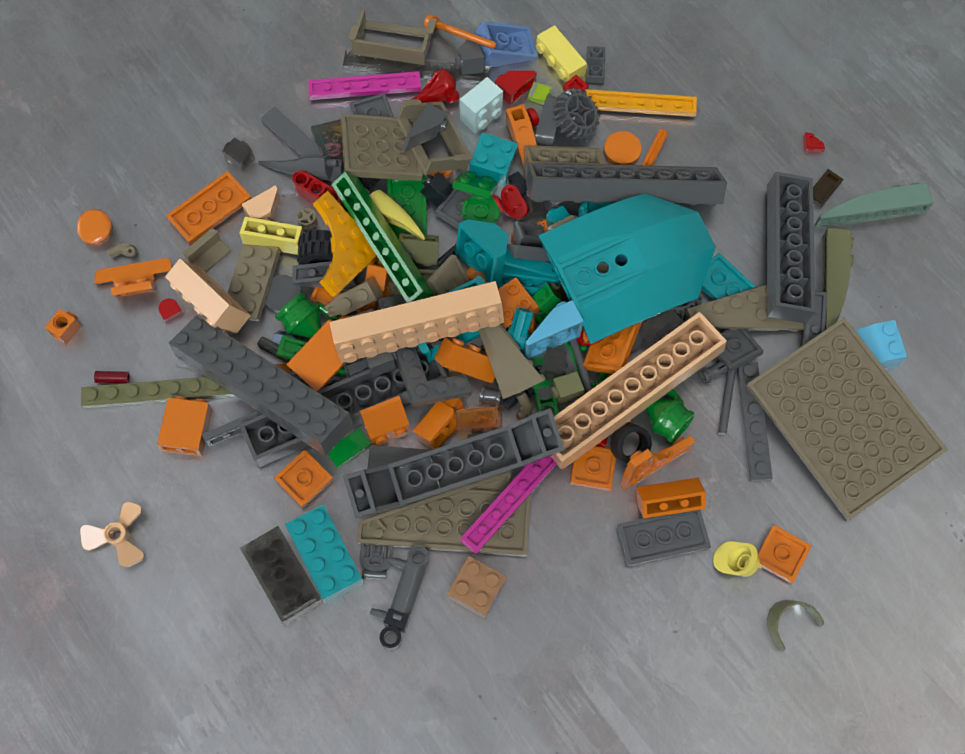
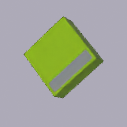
[527,82,551,105]

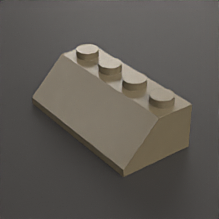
[524,145,605,180]

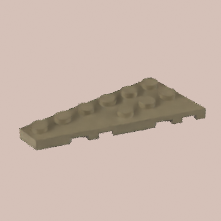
[685,285,804,332]

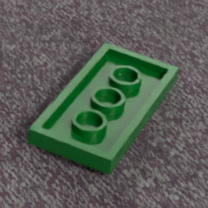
[387,174,427,240]

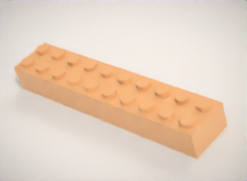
[551,312,727,470]

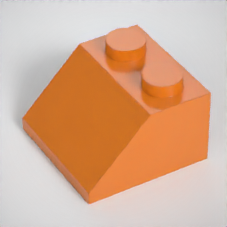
[360,396,410,445]

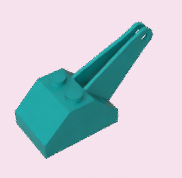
[455,219,559,285]

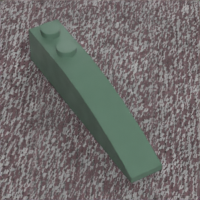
[815,183,933,228]

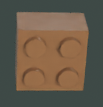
[447,556,507,619]

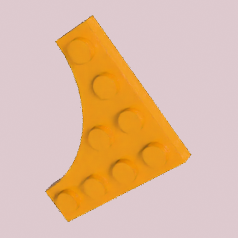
[313,191,377,297]

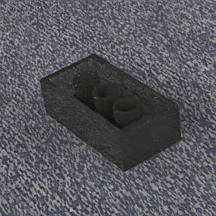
[240,526,324,627]

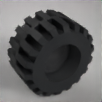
[297,230,333,265]

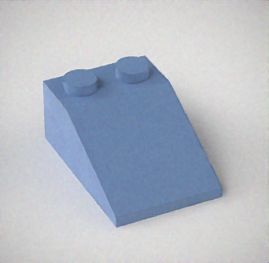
[474,21,538,67]

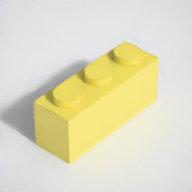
[536,25,587,82]
[240,217,304,255]

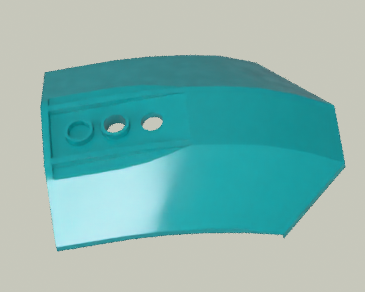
[538,193,716,345]

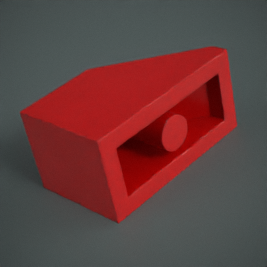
[495,71,537,106]

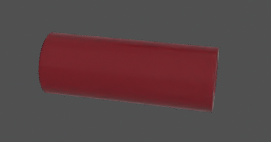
[94,371,130,384]

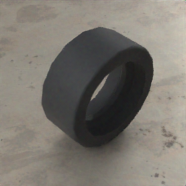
[610,423,652,464]

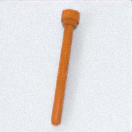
[424,14,496,49]

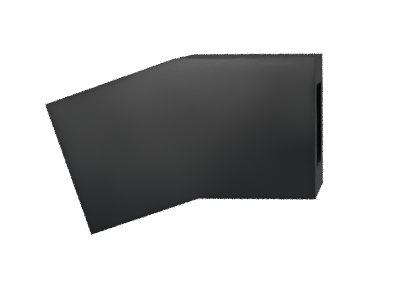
[508,171,528,196]

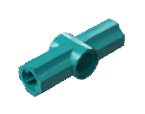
[507,307,534,353]

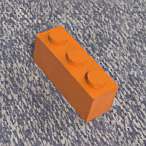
[434,337,495,383]
[637,477,706,519]

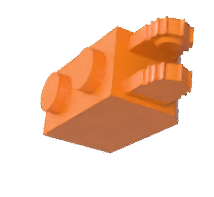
[412,398,464,450]

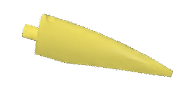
[370,190,425,240]

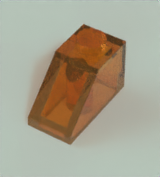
[456,407,502,433]

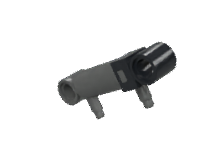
[370,545,430,651]

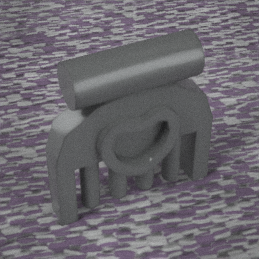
[359,544,393,580]

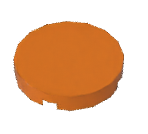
[604,131,642,165]

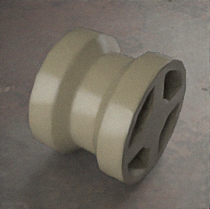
[297,208,318,232]

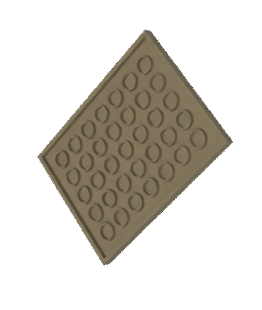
[746,317,948,521]

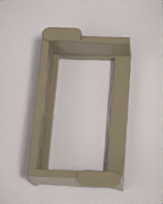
[348,9,436,65]
[396,99,473,176]

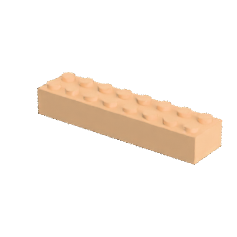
[330,281,504,363]

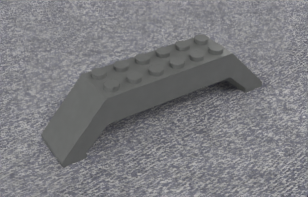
[343,409,565,518]

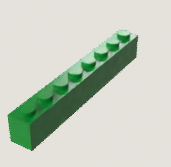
[331,172,435,303]

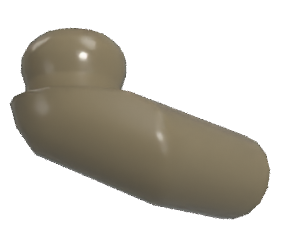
[107,242,137,258]
[516,391,533,420]

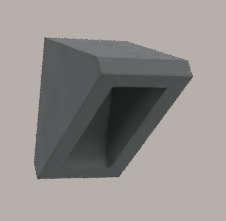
[513,221,545,247]

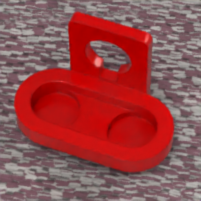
[493,185,529,220]

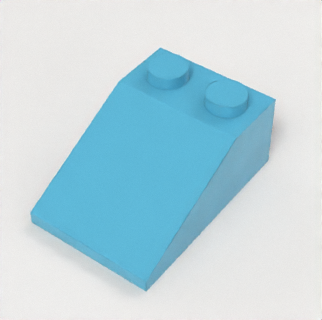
[524,300,584,360]
[855,320,907,368]

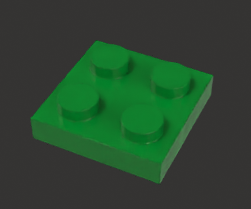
[452,171,499,199]

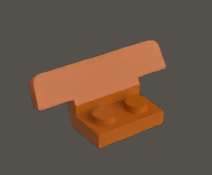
[94,258,172,297]

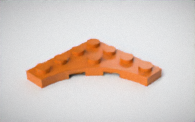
[620,435,695,491]

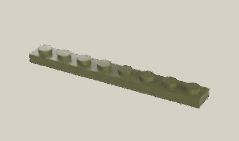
[81,377,235,409]

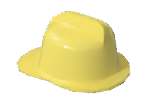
[713,541,762,577]

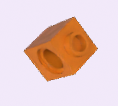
[44,309,82,345]

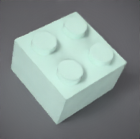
[460,77,503,134]

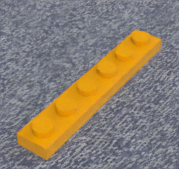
[585,89,697,117]

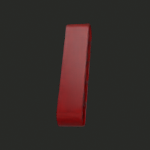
[292,171,352,217]

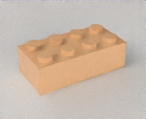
[165,258,251,334]

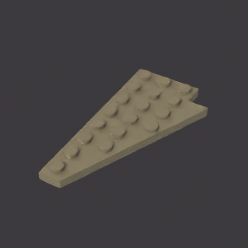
[356,472,531,557]

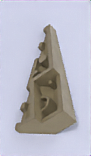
[478,324,546,399]

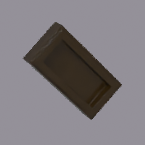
[813,169,844,208]

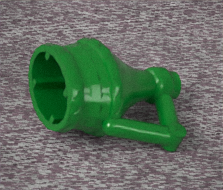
[275,292,342,339]
[645,389,695,443]

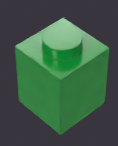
[532,283,565,315]

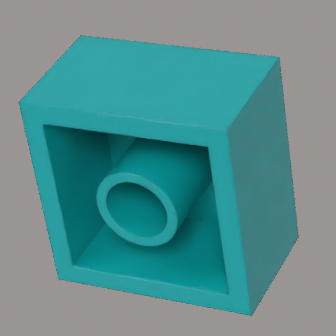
[470,133,518,186]

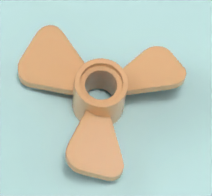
[80,502,145,568]

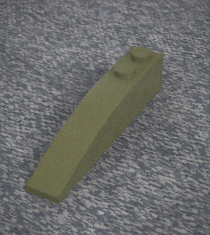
[822,228,854,330]

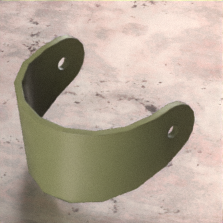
[767,600,824,651]

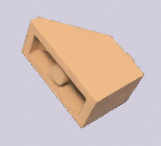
[242,185,280,221]

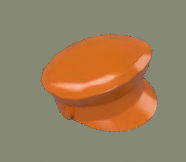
[77,209,112,245]

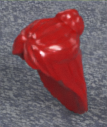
[410,69,460,103]

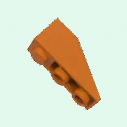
[506,104,537,168]

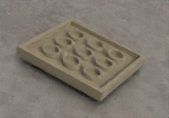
[340,114,423,181]

